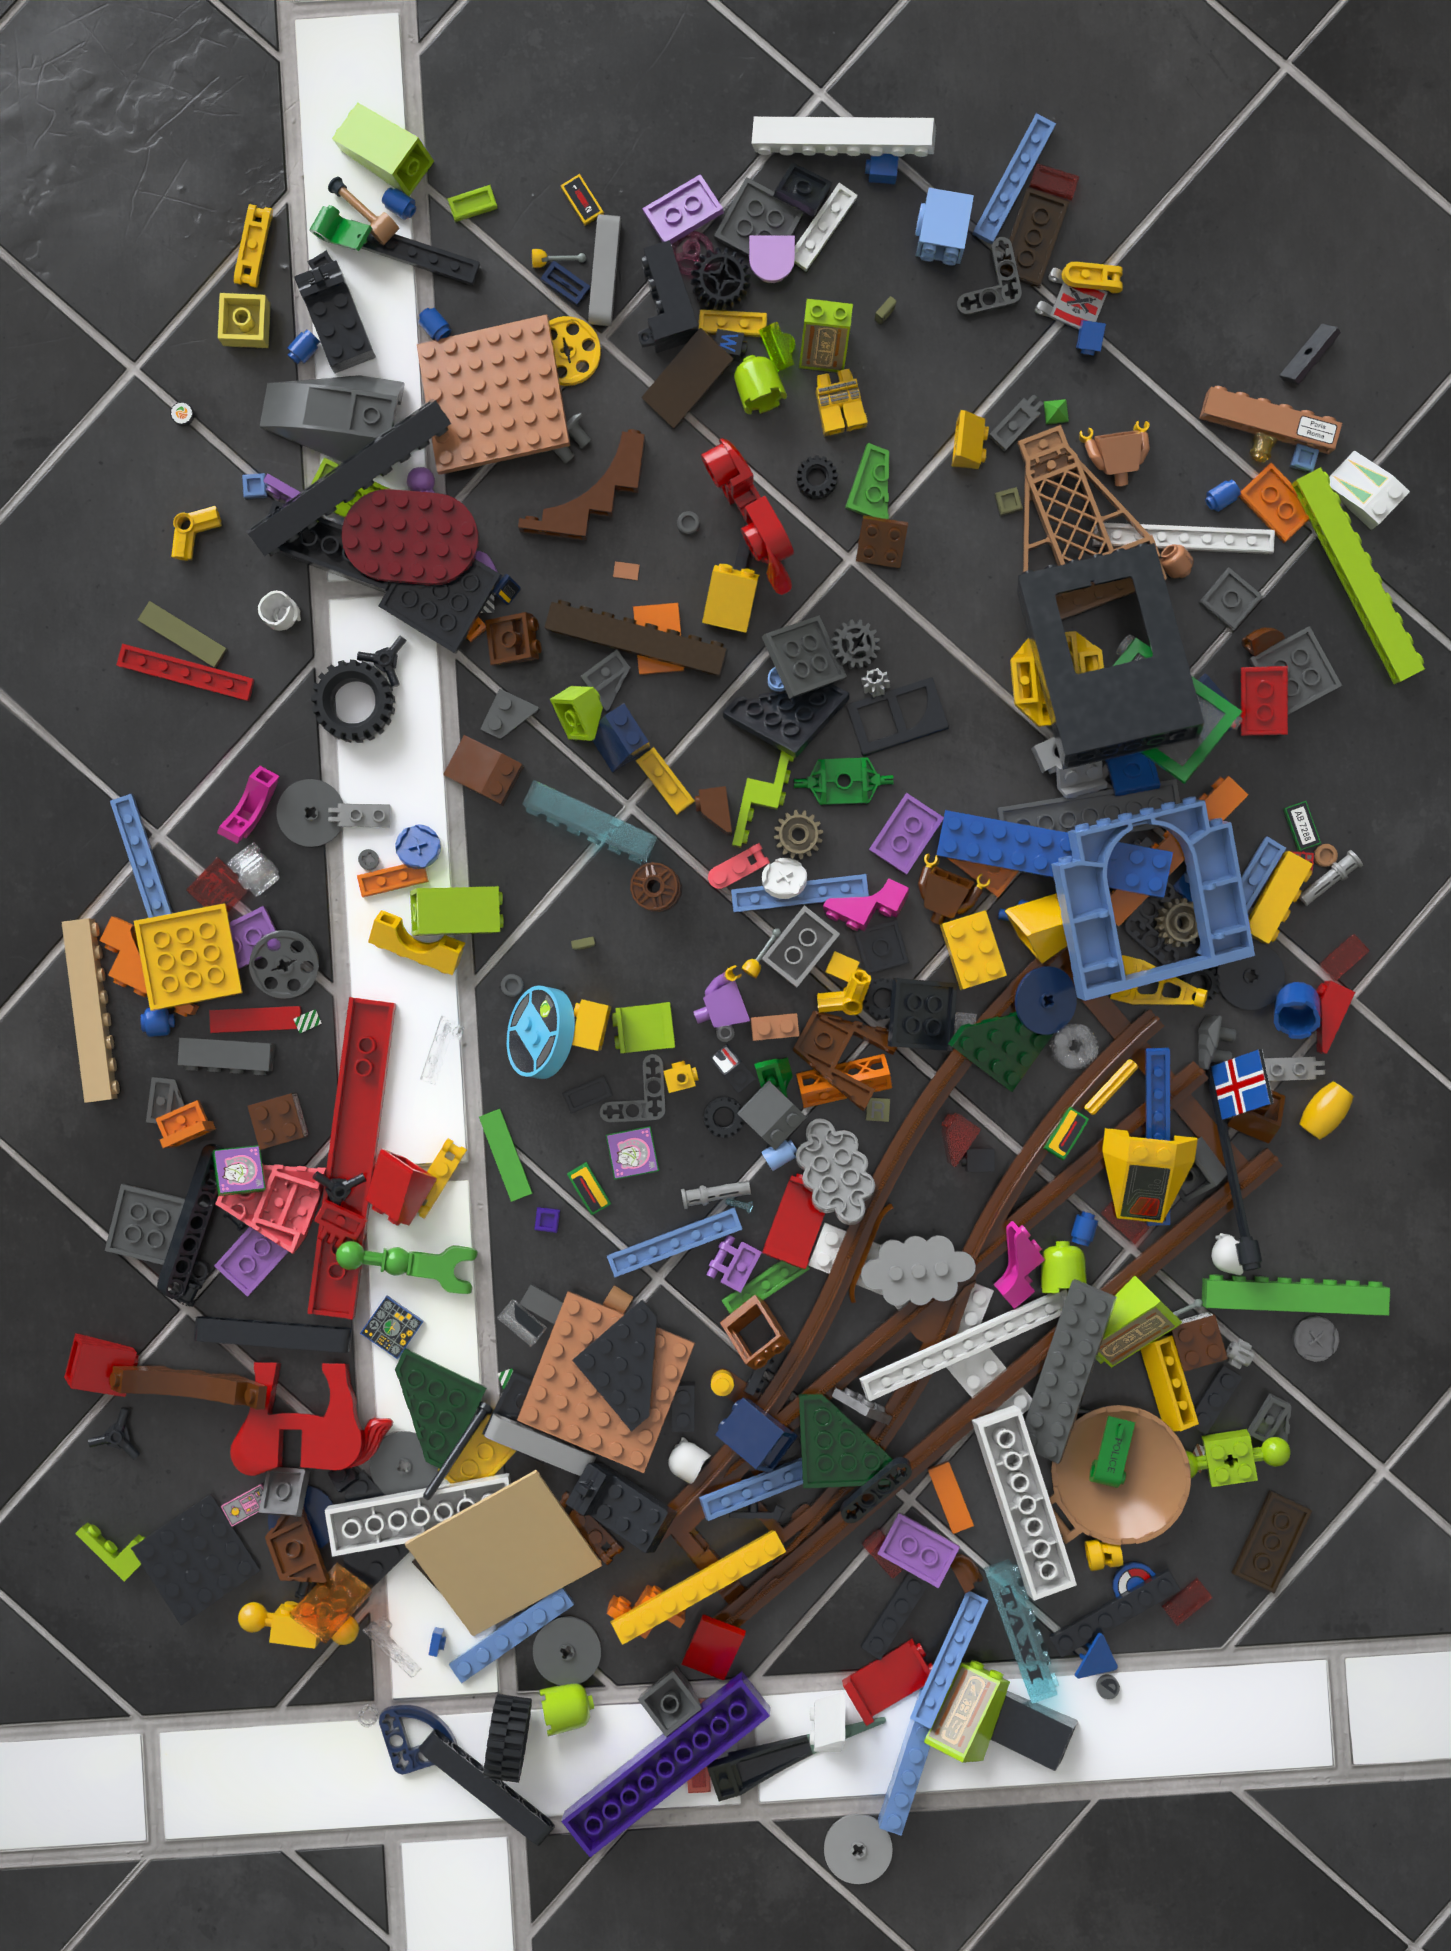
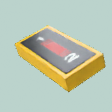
[561,174,604,226]

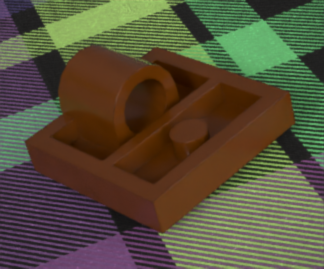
[856,515,908,568]

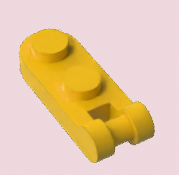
[1061,262,1123,293]

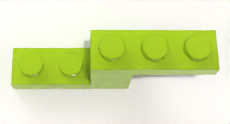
[732,751,794,848]
[75,1522,146,1582]

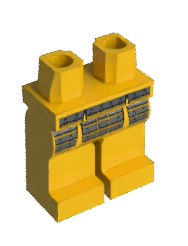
[816,369,868,437]

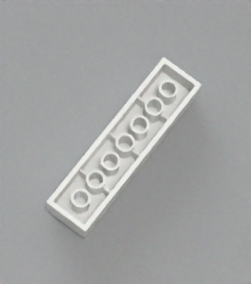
[972,1405,1077,1601]
[325,1473,511,1557]

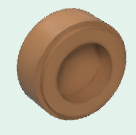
[1314,844,1338,867]

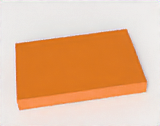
[1239,463,1309,543]
[633,603,684,675]
[947,858,1019,898]

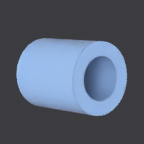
[761,1140,797,1171]

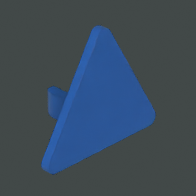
[1075,1633,1118,1679]

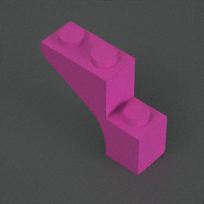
[823,878,909,931]
[993,1221,1045,1309]

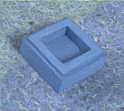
[1290,444,1319,473]
[242,473,268,499]

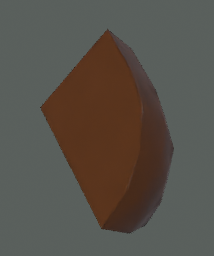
[1242,627,1285,656]
[950,1554,983,1594]

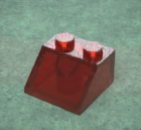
[941,1112,981,1167]

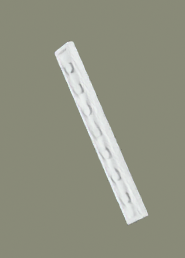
[1092,523,1275,554]

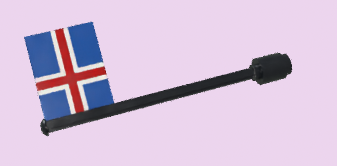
[1205,1049,1274,1271]

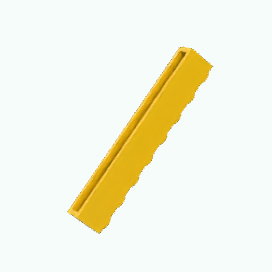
[610,1530,786,1645]

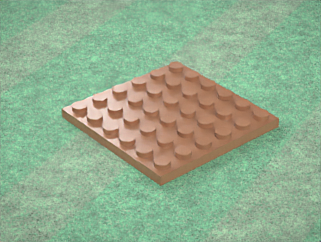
[416,314,571,475]
[517,1291,695,1473]

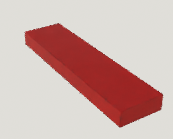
[209,1006,302,1033]

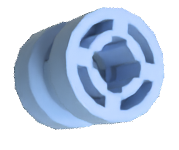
[767,667,785,692]

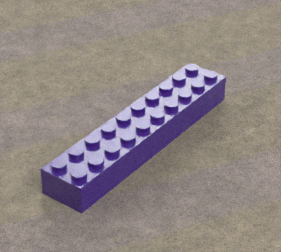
[561,1672,771,1857]

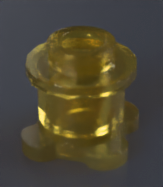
[1249,433,1278,462]

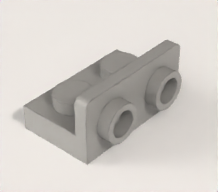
[1056,761,1107,798]

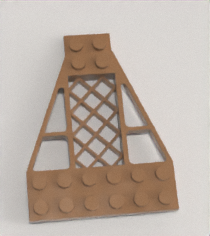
[1017,425,1167,620]

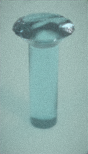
[725,1198,753,1214]

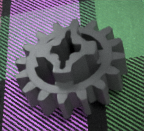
[831,619,880,669]

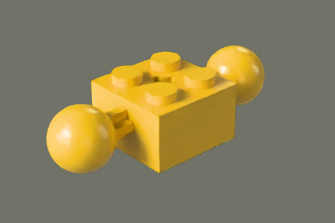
[238,1601,359,1649]

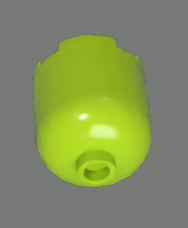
[734,355,787,414]
[1041,1241,1087,1293]
[539,1683,594,1737]

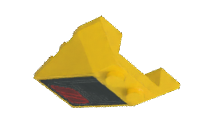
[1102,1128,1198,1223]

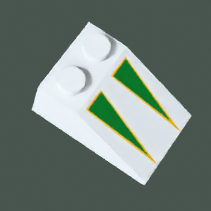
[1329,451,1410,530]

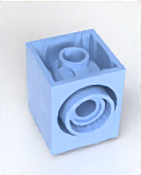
[915,188,974,265]

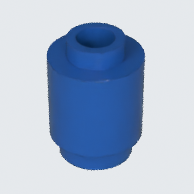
[381,187,417,220]
[418,308,451,342]
[287,329,320,364]
[1205,480,1241,512]
[1071,1211,1099,1246]

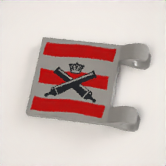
[1035,268,1108,330]

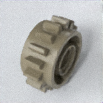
[774,810,823,860]
[1155,898,1199,948]

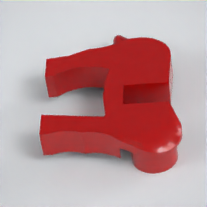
[701,438,794,595]
[230,1362,394,1476]

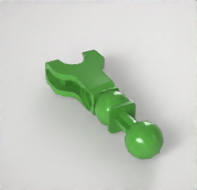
[336,1241,478,1294]

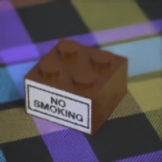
[248,1093,308,1150]
[1168,1312,1228,1372]

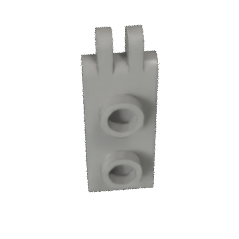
[328,803,390,828]
[1264,1057,1325,1081]

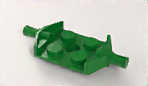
[794,758,894,805]

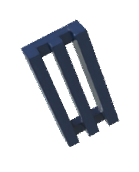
[540,260,591,307]

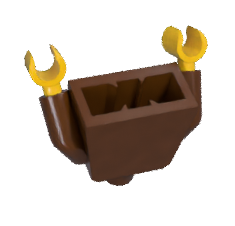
[918,853,990,924]

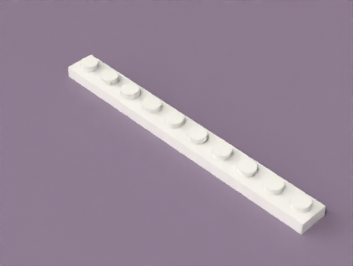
[859,1288,1068,1401]

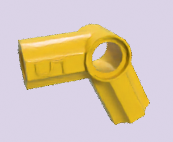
[171,506,222,561]
[817,969,871,1015]

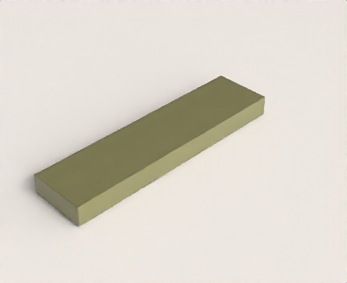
[138,601,228,668]

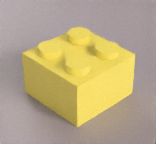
[218,293,270,348]

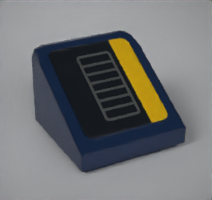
[493,574,521,605]

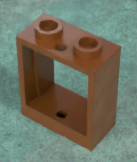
[720,1295,791,1370]

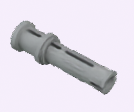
[1299,850,1363,906]
[681,1180,751,1210]

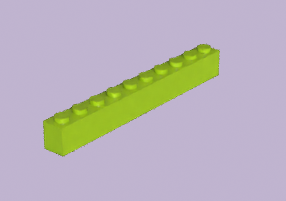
[1292,467,1425,684]

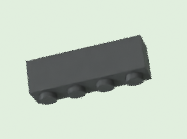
[178,1038,275,1075]

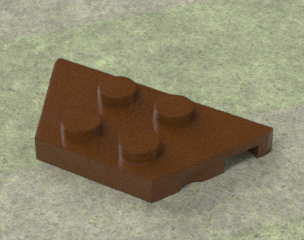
[265,1506,330,1583]

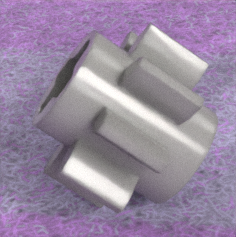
[861,668,890,698]
[1226,1339,1254,1369]

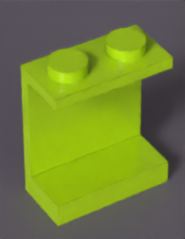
[612,1002,675,1053]

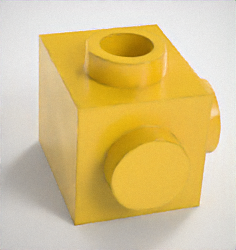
[663,1061,699,1093]

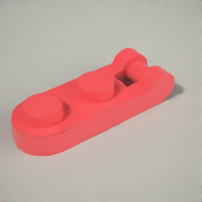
[708,843,770,889]

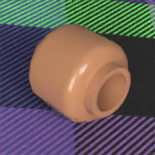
[1160,544,1194,578]

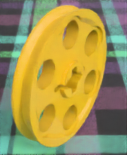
[549,316,601,386]

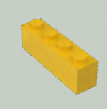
[1248,851,1313,944]
[1141,1335,1199,1431]

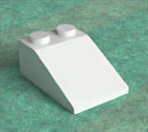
[809,1692,845,1752]

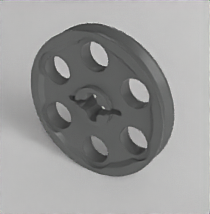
[249,930,319,999]

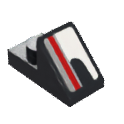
[710,1044,756,1093]

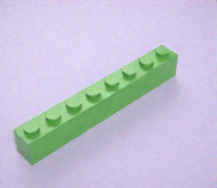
[1202,1274,1390,1315]

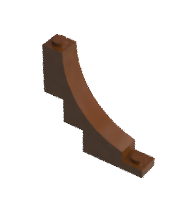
[518,429,645,541]
[110,1366,267,1410]

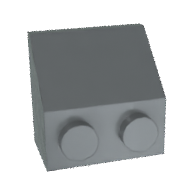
[737,1080,807,1150]
[1178,1137,1227,1203]
[638,1666,702,1737]

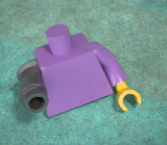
[693,965,750,1042]

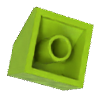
[550,686,603,741]

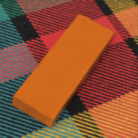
[357,864,429,898]
[927,1461,974,1534]

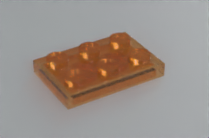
[290,1563,372,1644]

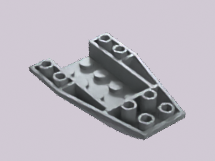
[260,375,405,462]

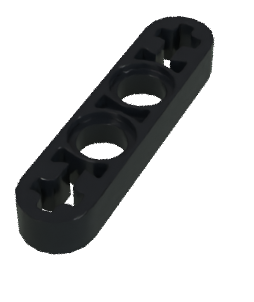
[841,1457,912,1523]

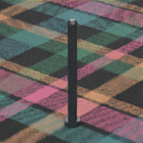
[423,1401,493,1500]

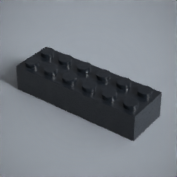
[268,500,392,593]

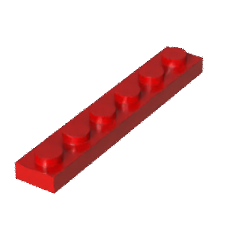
[116,644,255,702]

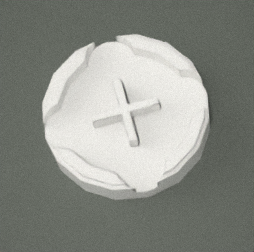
[762,858,807,899]

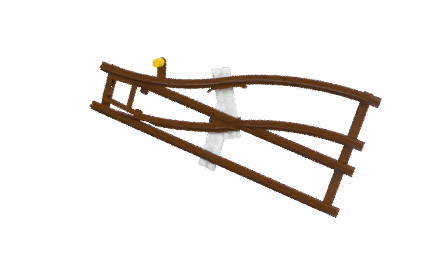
[660,946,1283,1628]

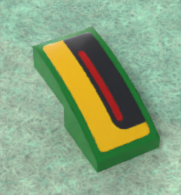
[1044,1107,1089,1161]
[567,1162,611,1215]

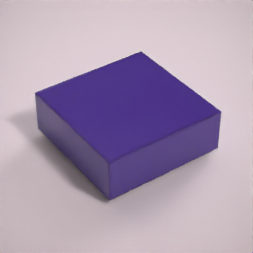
[535,1207,560,1233]

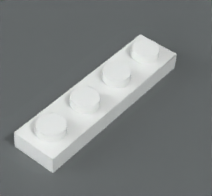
[794,183,858,271]

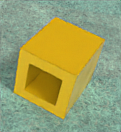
[825,951,861,983]

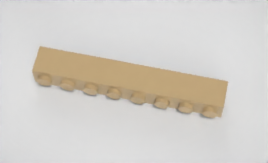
[62,918,120,1103]

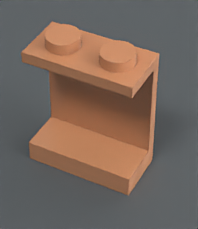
[750,1013,799,1041]

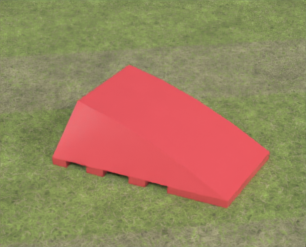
[216,1164,326,1254]

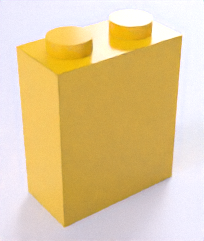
[702,564,759,632]

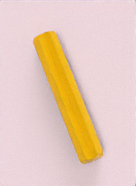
[1084,1059,1138,1115]

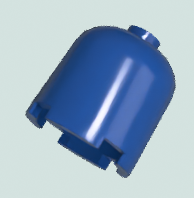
[1274,982,1321,1039]

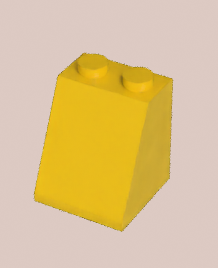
[1005,894,1067,964]

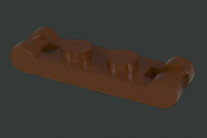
[559,1491,625,1565]

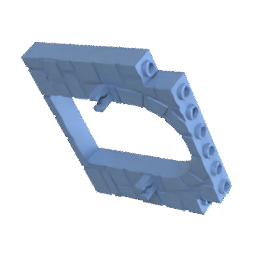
[1051,796,1255,1001]

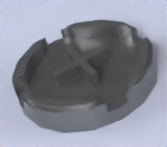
[1292,1315,1339,1362]

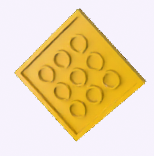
[134,903,243,1011]

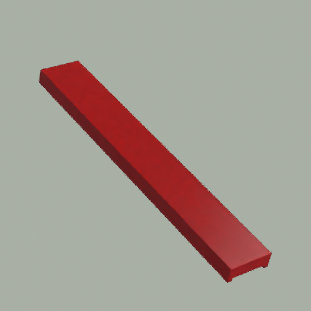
[307,997,396,1320]

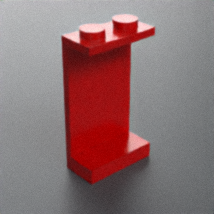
[762,1174,825,1270]
[842,1638,933,1726]

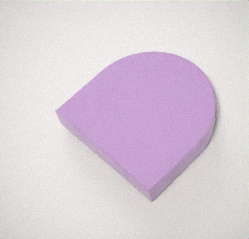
[749,236,795,283]

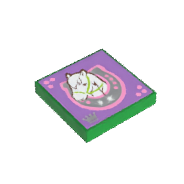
[606,1126,659,1180]
[212,1146,266,1196]

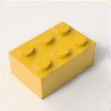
[940,910,1007,990]
[572,999,612,1051]

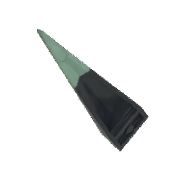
[707,1717,886,1802]

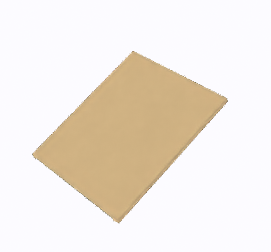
[405,1470,602,1636]

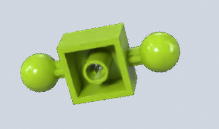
[1186,1429,1291,1487]

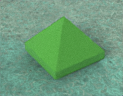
[1043,399,1069,425]

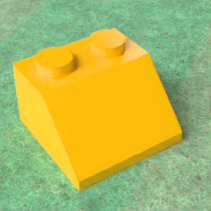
[952,410,989,469]

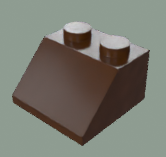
[695,786,732,836]
[1227,1090,1286,1144]

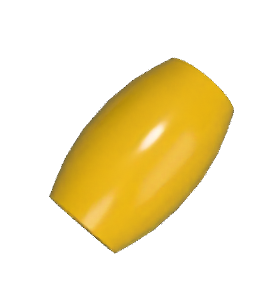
[1299,1081,1354,1140]

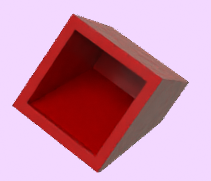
[366,1149,437,1226]
[64,1333,139,1397]

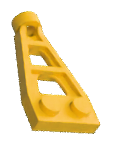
[1110,955,1208,1008]

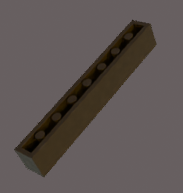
[544,600,728,677]

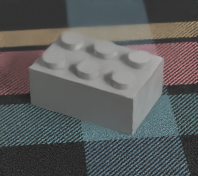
[761,905,840,988]

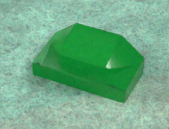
[754,1058,793,1098]

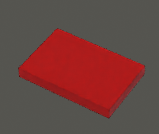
[1241,666,1288,736]
[681,1614,746,1681]

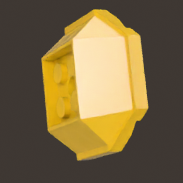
[1010,631,1104,727]

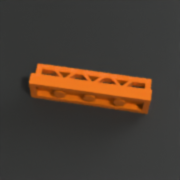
[796,1054,892,1108]

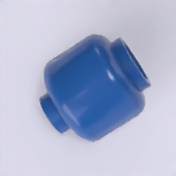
[141,1008,175,1037]

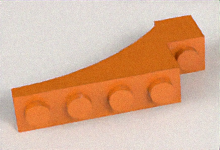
[100,916,199,1017]

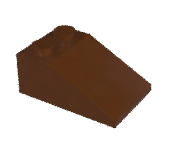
[443,735,524,806]

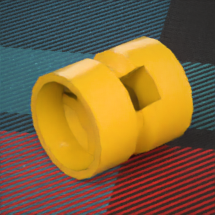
[1085,1539,1123,1571]

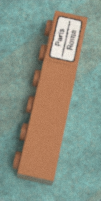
[1199,386,1342,454]

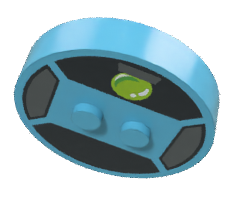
[507,986,575,1079]

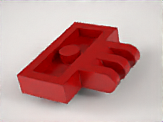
[315,1199,366,1248]

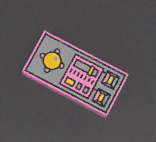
[221,1483,264,1526]

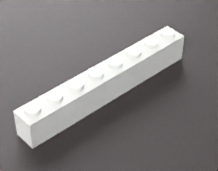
[752,117,936,157]

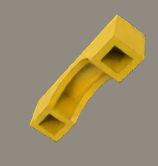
[368,910,466,975]

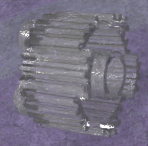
[227,842,280,897]
[1050,1024,1099,1069]

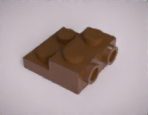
[485,612,542,666]

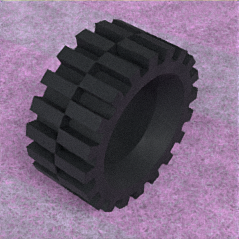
[311,659,396,743]
[483,1694,532,1783]

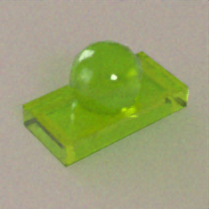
[759,322,796,372]

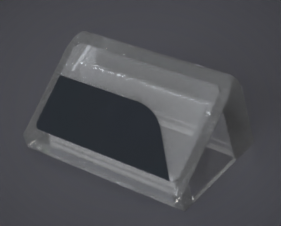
[497,1299,547,1347]

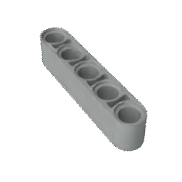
[588,214,621,326]
[484,1414,596,1476]

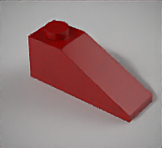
[1316,980,1355,1054]

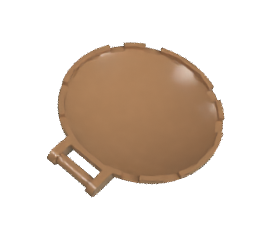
[1049,1405,1191,1545]

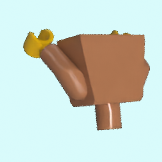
[1079,421,1150,486]

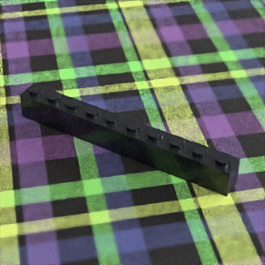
[246,399,451,557]

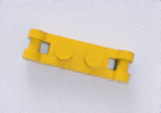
[234,204,273,288]
[418,1138,467,1219]

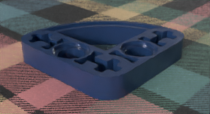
[379,1705,457,1775]

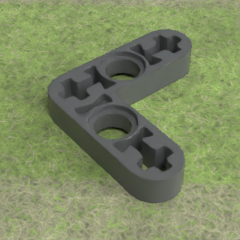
[957,237,1022,315]
[600,1054,666,1122]

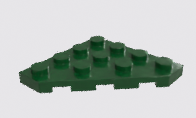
[948,1012,1054,1092]
[395,1348,487,1469]
[799,1393,895,1488]

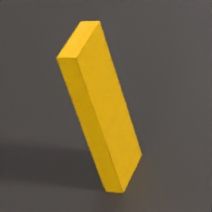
[699,310,767,338]
[636,747,695,815]

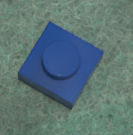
[428,1627,447,1657]

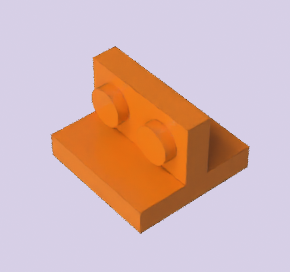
[156,1100,216,1148]

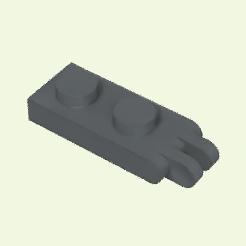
[988,395,1044,452]

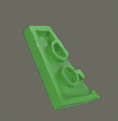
[845,443,889,519]

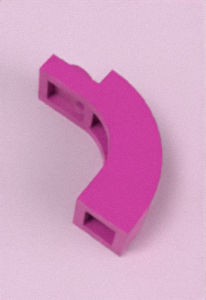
[217,766,280,844]

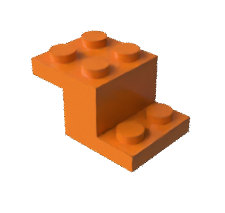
[607,1585,686,1639]

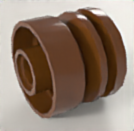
[630,862,682,912]

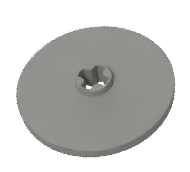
[824,1814,893,1884]

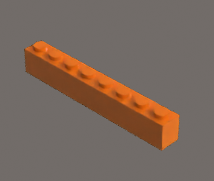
[1110,776,1248,927]

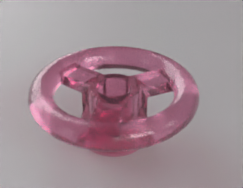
[671,231,714,276]

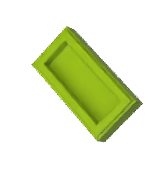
[448,185,498,222]

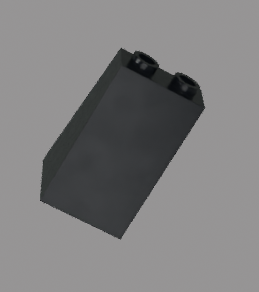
[991,1691,1078,1771]

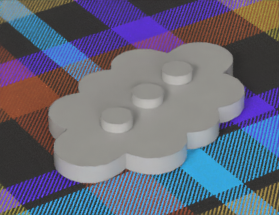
[796,1119,875,1225]
[861,1235,976,1306]

